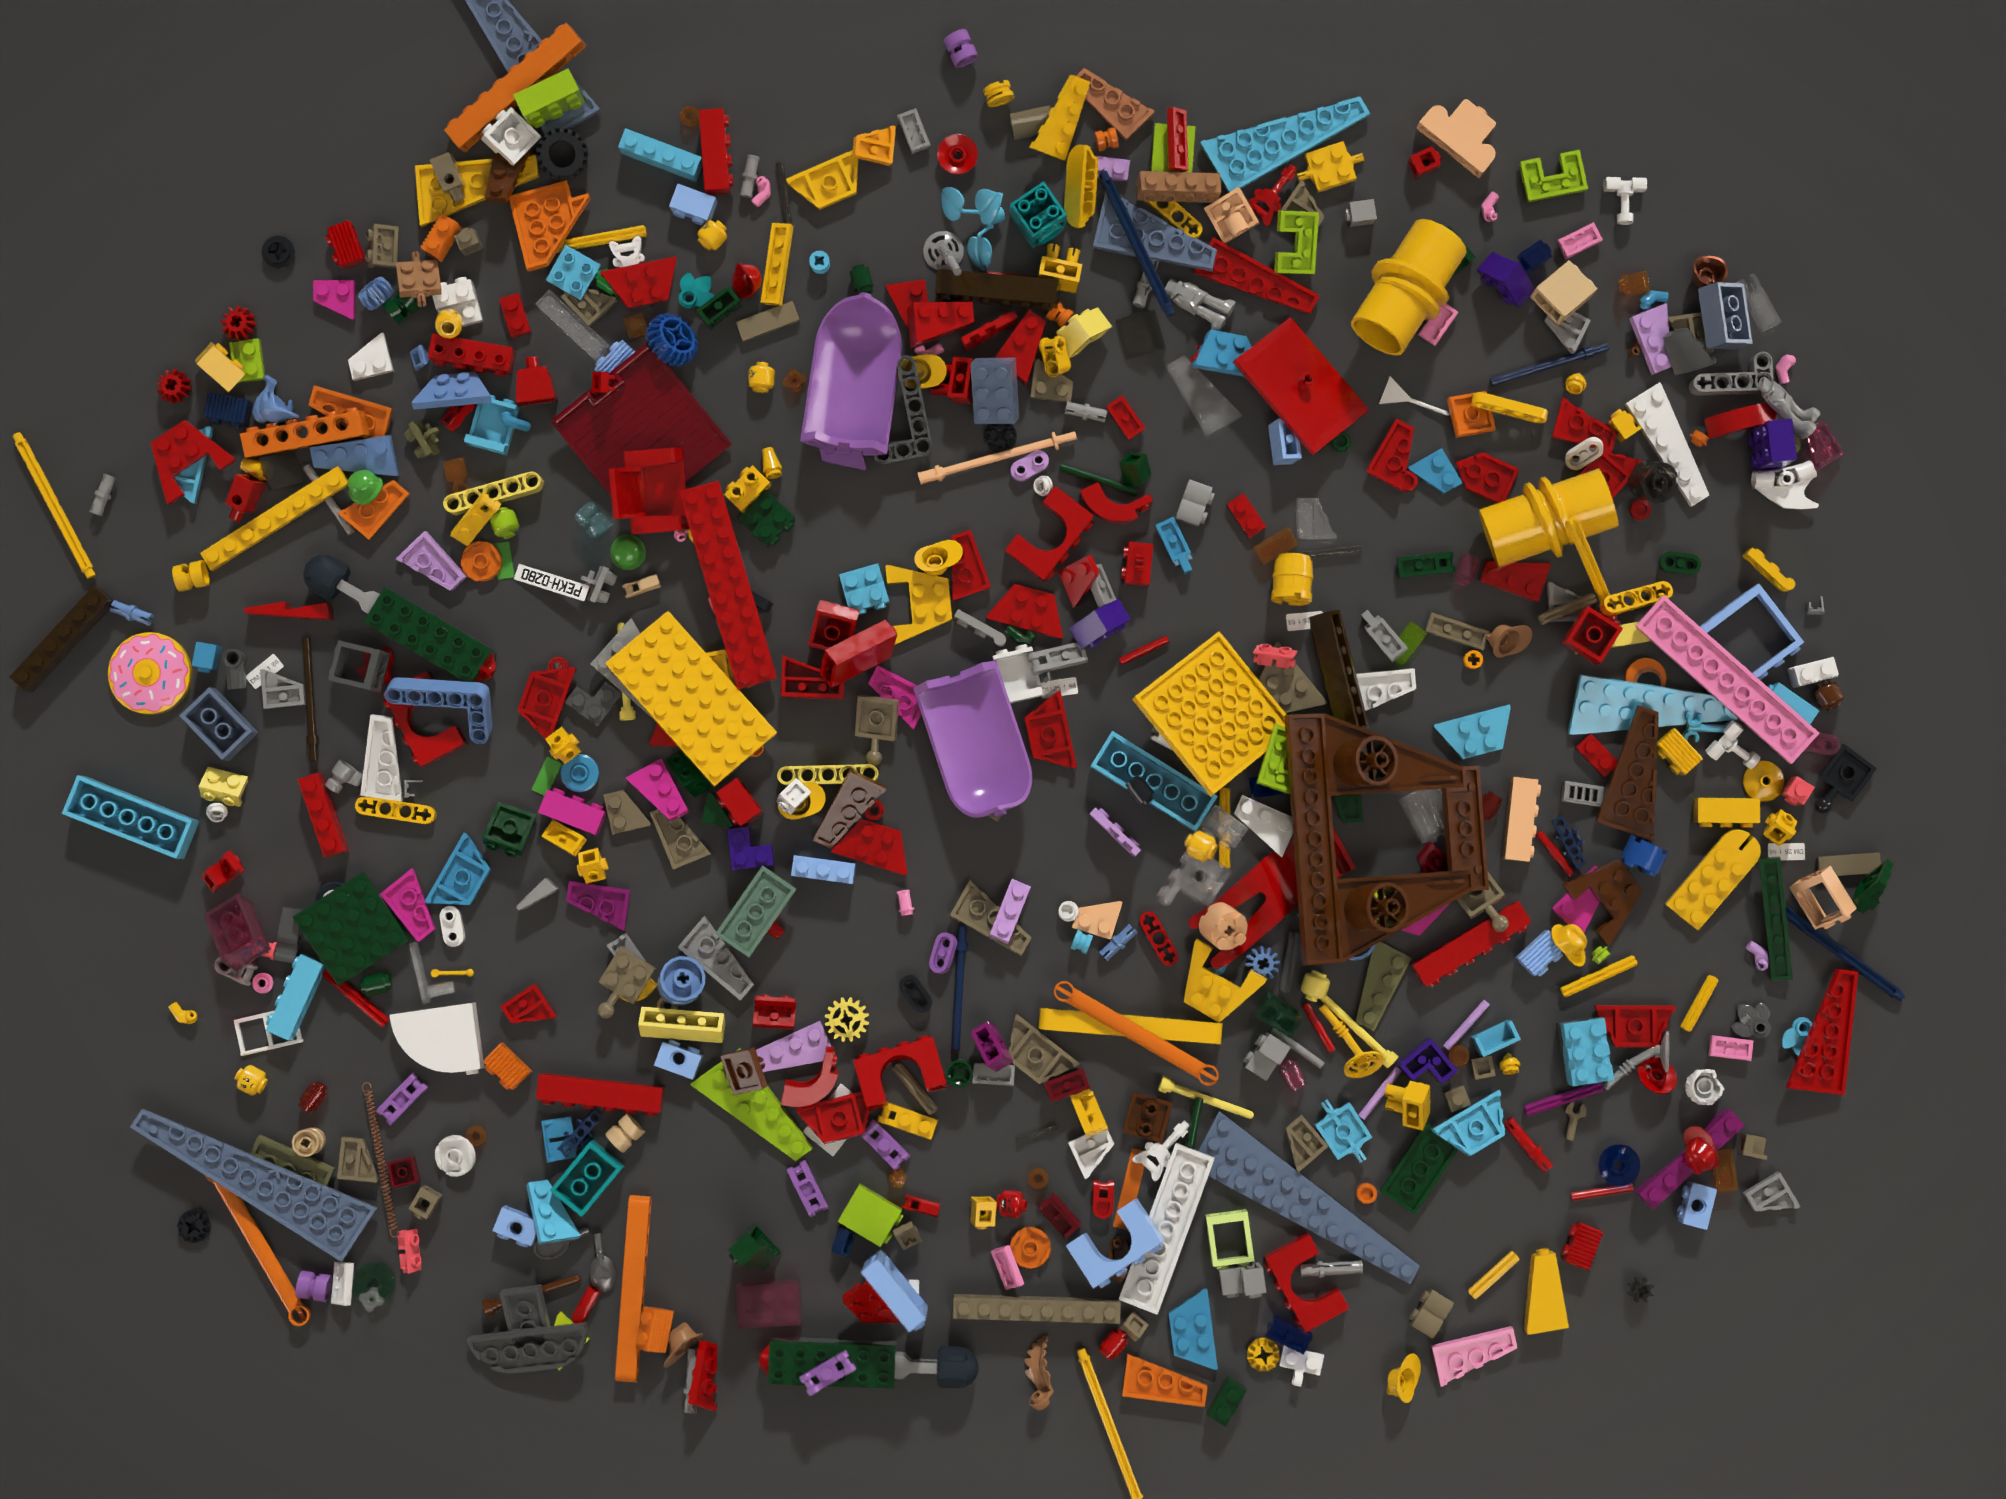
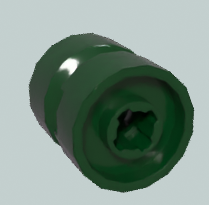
[382,290,421,325]
[946,1058,973,1087]

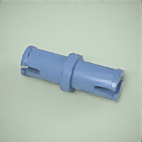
[110,600,154,626]
[1099,924,1138,961]

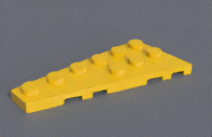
[415,155,539,227]

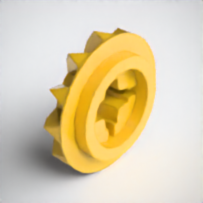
[1247,1338,1280,1372]

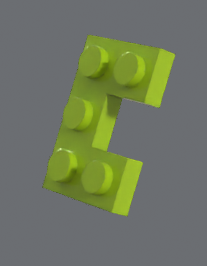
[1519,150,1588,203]
[1274,210,1319,274]
[1256,724,1290,794]

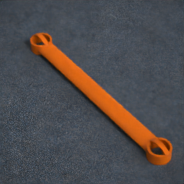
[1054,981,1219,1086]
[205,1175,311,1326]

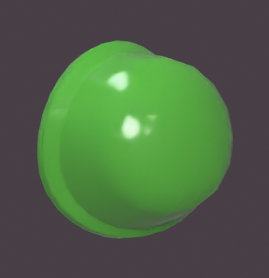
[348,470,383,505]
[610,534,646,570]

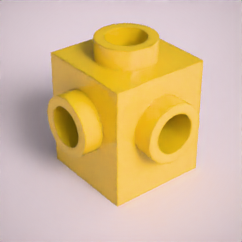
[546,726,581,764]
[1763,809,1797,847]
[577,848,608,884]

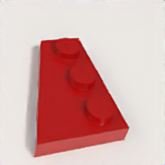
[1366,419,1414,491]
[688,1340,718,1411]

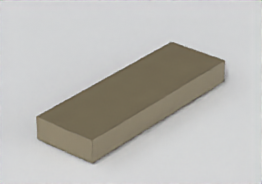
[736,301,800,342]
[1424,612,1490,651]
[1816,852,1881,876]

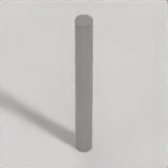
[303,464,355,535]

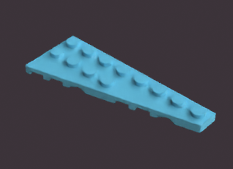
[1200,96,1370,193]
[1568,674,1737,735]

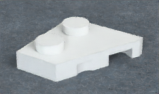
[1068,1130,1114,1179]

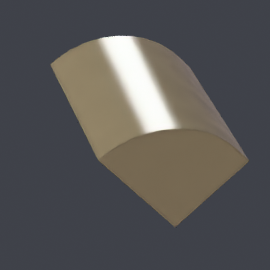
[1010,105,1050,140]

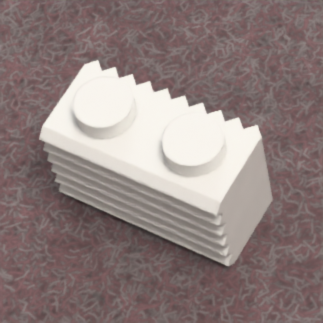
[1787,657,1839,688]

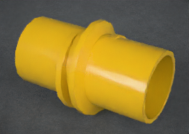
[1350,219,1467,356]
[1479,468,1619,568]

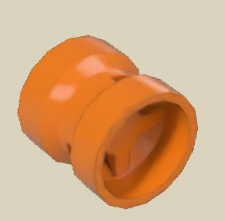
[1094,127,1119,152]
[1046,302,1074,328]

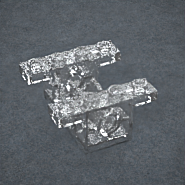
[1156,831,1232,907]

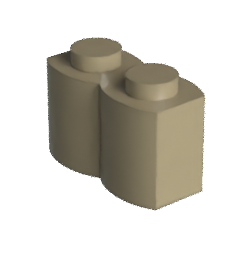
[1409,1288,1454,1339]

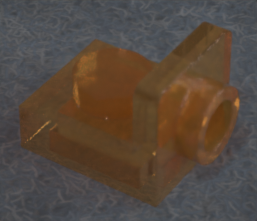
[1618,271,1650,297]

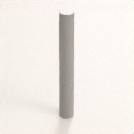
[1269,1026,1325,1069]

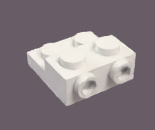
[481,108,542,166]
[432,277,483,327]

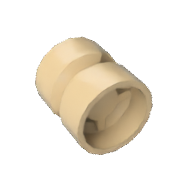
[605,1113,645,1153]
[292,1127,326,1157]

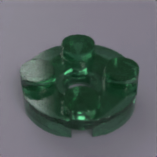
[352,1262,396,1305]

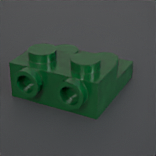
[738,490,795,548]
[482,802,537,858]
[1852,859,1894,914]

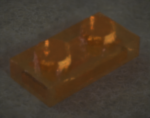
[1253,527,1299,566]
[1713,1148,1739,1193]

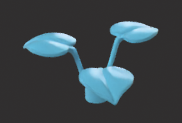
[941,187,1005,272]

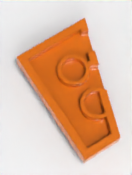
[338,480,410,540]

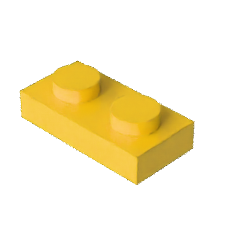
[542,819,587,857]

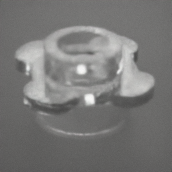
[359,1287,384,1312]

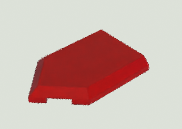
[1455,452,1520,503]

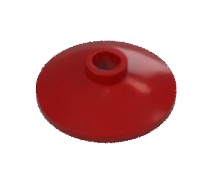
[937,134,978,175]
[1637,1056,1677,1094]

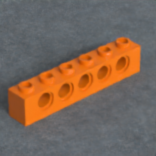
[240,407,369,458]

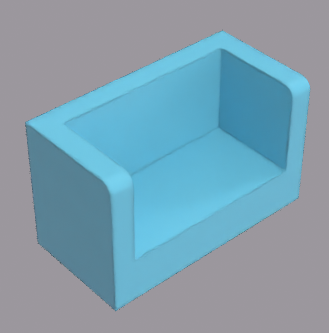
[1470,1020,1521,1057]

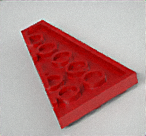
[1785,969,1859,1095]

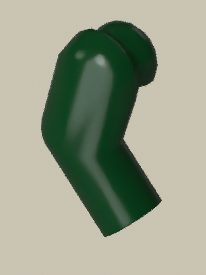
[1005,625,1036,645]

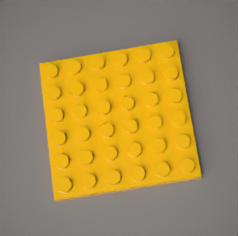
[1132,631,1287,797]

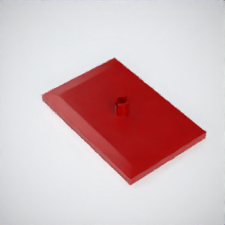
[1233,317,1370,456]

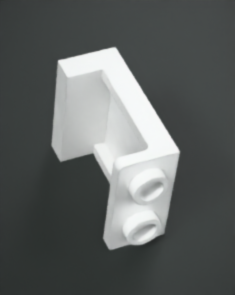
[992,644,1044,704]

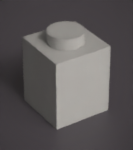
[1345,199,1377,227]

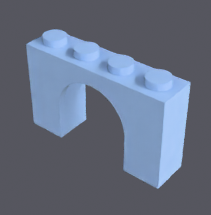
[1066,1199,1165,1288]

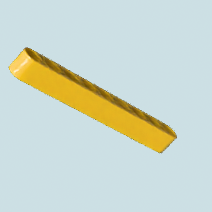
[1038,1008,1223,1044]

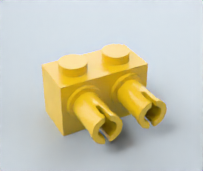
[1037,243,1082,294]
[724,465,772,514]
[1385,1081,1430,1131]

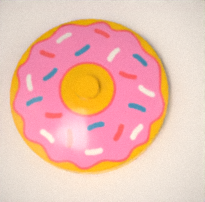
[108,632,192,715]

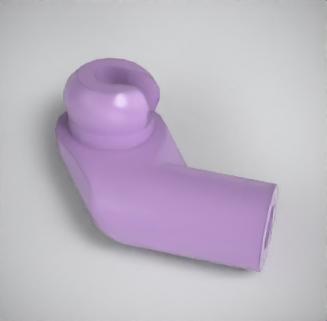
[1746,940,1769,971]

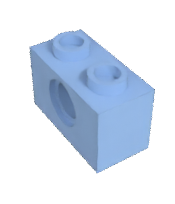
[654,1039,704,1080]
[1677,1181,1717,1230]
[493,1205,537,1248]

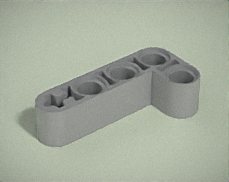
[1689,352,1773,396]

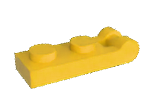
[451,492,501,546]
[1742,547,1795,592]
[877,1102,938,1140]

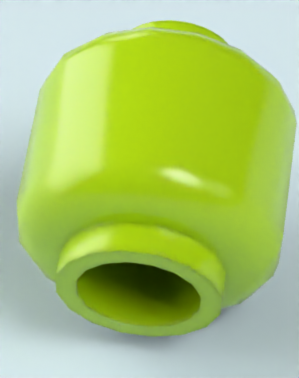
[490,507,520,539]

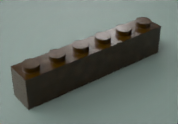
[935,269,1061,311]
[9,586,114,693]
[1309,610,1370,730]

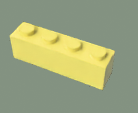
[638,1007,726,1043]

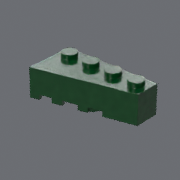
[728,1223,782,1270]

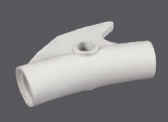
[1751,460,1819,510]

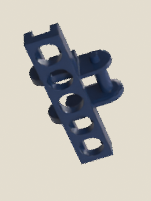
[1551,816,1586,869]
[557,1109,602,1157]

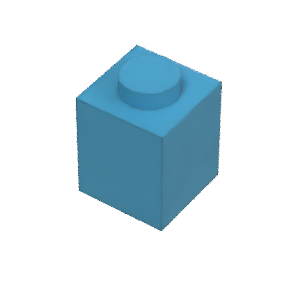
[192,642,222,674]

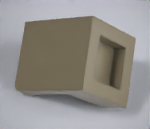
[1737,1133,1768,1160]

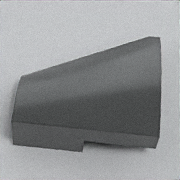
[1663,328,1716,375]

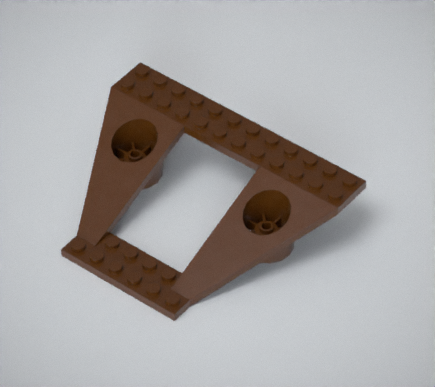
[1284,713,1489,965]

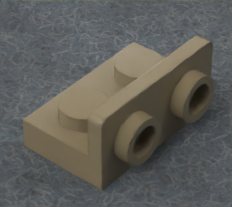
[365,224,398,268]

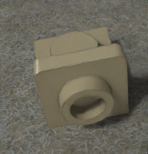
[893,1221,922,1251]

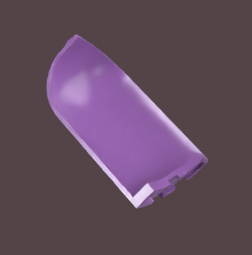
[800,292,902,455]
[913,661,1032,818]

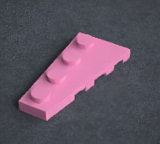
[1431,1326,1517,1387]

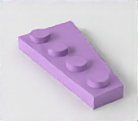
[756,1020,836,1072]

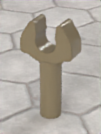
[1564,1102,1587,1141]

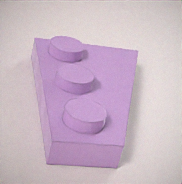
[1629,303,1672,375]
[396,531,467,591]
[1089,808,1141,857]

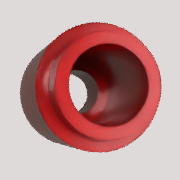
[1099,1328,1129,1361]

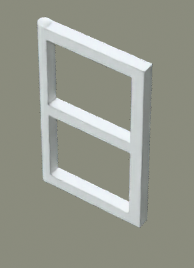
[234,1011,303,1056]

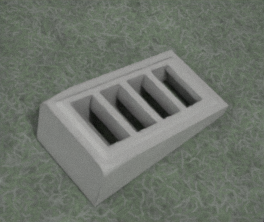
[1560,781,1604,807]
[516,878,559,910]

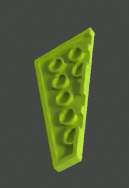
[690,1048,813,1161]

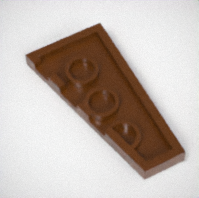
[485,131,540,203]

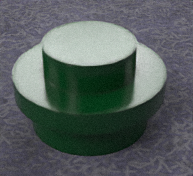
[1330,432,1351,453]

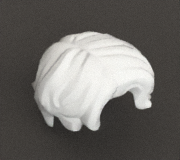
[1685,1069,1725,1105]

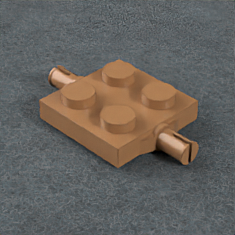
[396,251,442,307]

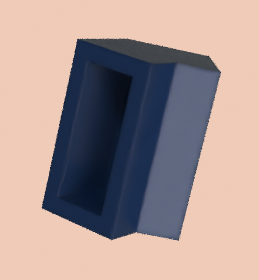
[831,1225,856,1256]

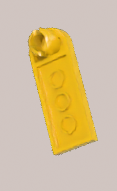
[1665,829,1761,930]

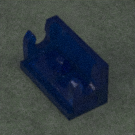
[1266,1314,1313,1355]

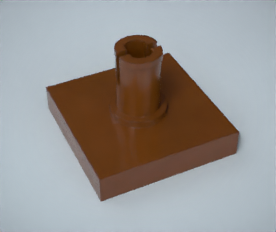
[720,1047,768,1095]

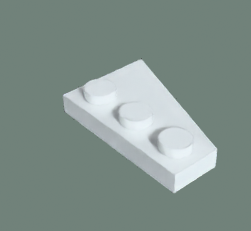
[1356,668,1416,711]
[1234,795,1293,858]

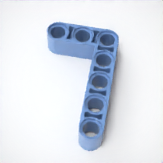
[384,677,493,744]

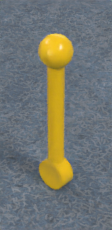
[431,969,474,977]

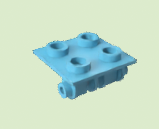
[546,245,601,300]

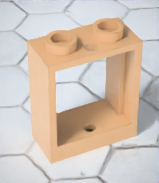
[1789,866,1857,930]

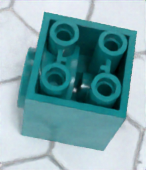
[1010,181,1067,250]

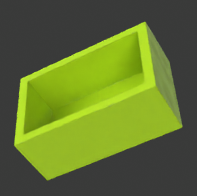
[513,68,585,128]

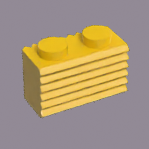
[1657,728,1703,776]

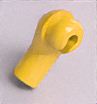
[168,1002,197,1024]

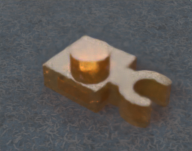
[442,457,469,493]

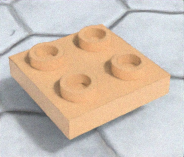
[1204,187,1260,244]

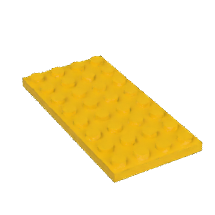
[605,611,777,787]

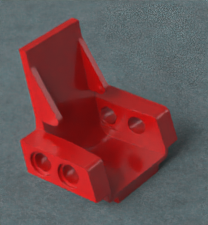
[609,448,689,534]

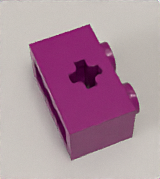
[971,1021,1014,1072]

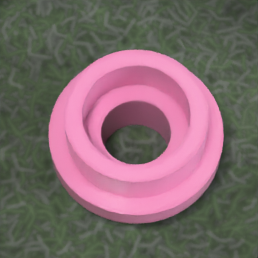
[252,973,274,993]

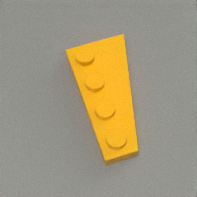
[1029,75,1090,161]

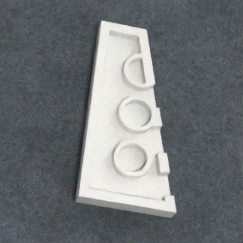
[360,714,403,802]

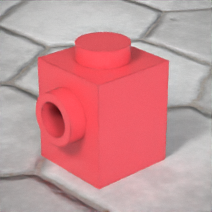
[1780,776,1815,806]

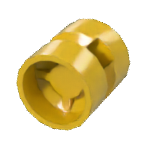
[172,560,210,592]

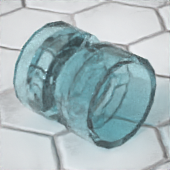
[573,501,612,540]

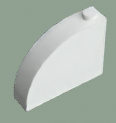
[390,1002,484,1075]

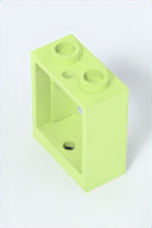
[1205,1209,1254,1270]

